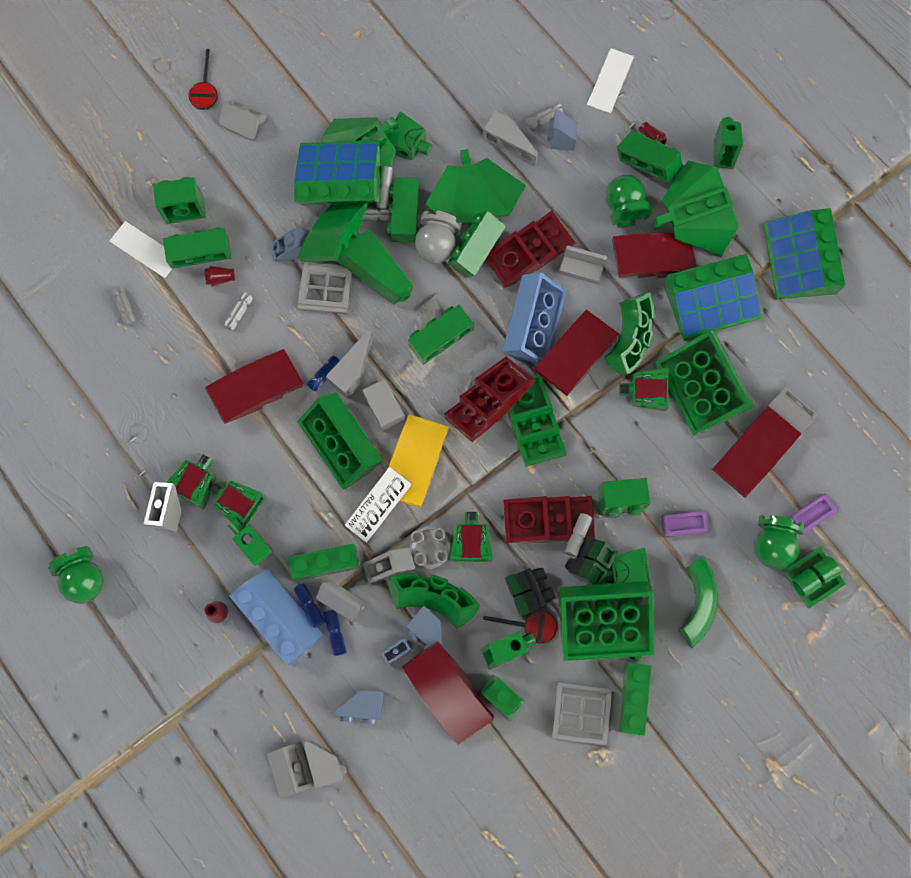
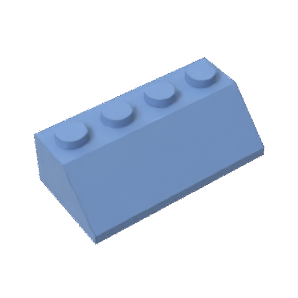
[503,272,567,365]
[229,569,324,665]

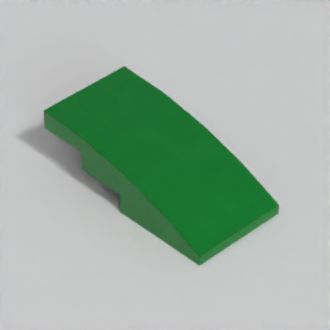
[298,203,367,262]
[508,374,566,467]

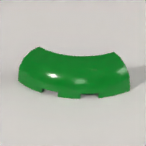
[604,292,655,375]
[678,555,718,648]
[389,573,480,629]

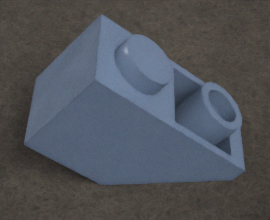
[547,110,578,151]
[272,227,310,262]
[406,606,443,650]
[335,690,385,724]

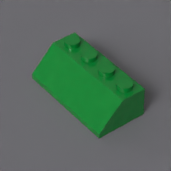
[297,392,383,490]

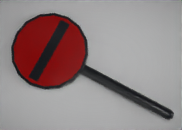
[188,48,218,110]
[483,611,557,644]

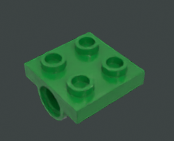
[782,547,846,608]

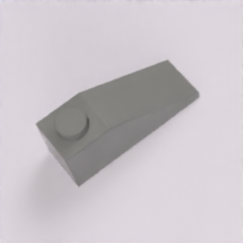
[483,110,538,166]
[326,330,373,398]

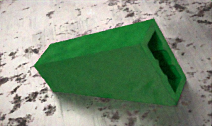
[337,230,413,305]

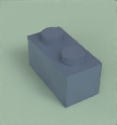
[380,638,412,665]

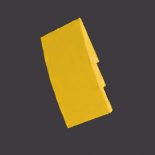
[389,414,449,508]

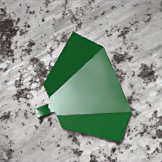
[321,117,401,169]
[425,149,526,225]
[653,160,739,256]

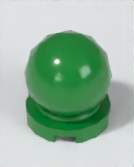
[605,175,653,228]
[754,515,804,569]
[48,546,104,604]

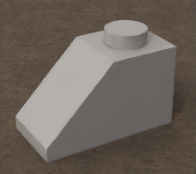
[144,482,182,532]
[363,548,415,584]
[303,740,347,789]

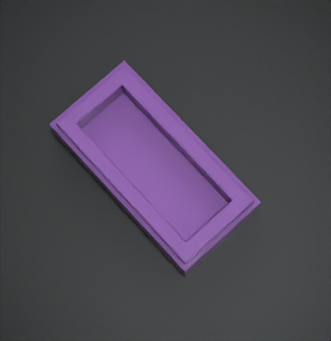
[788,493,838,535]
[662,511,709,537]

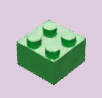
[153,177,206,224]
[597,478,651,518]

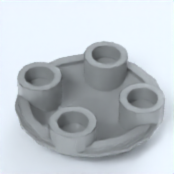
[408,525,451,569]

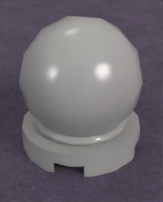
[415,210,462,263]

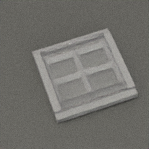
[298,262,353,314]
[552,683,612,745]

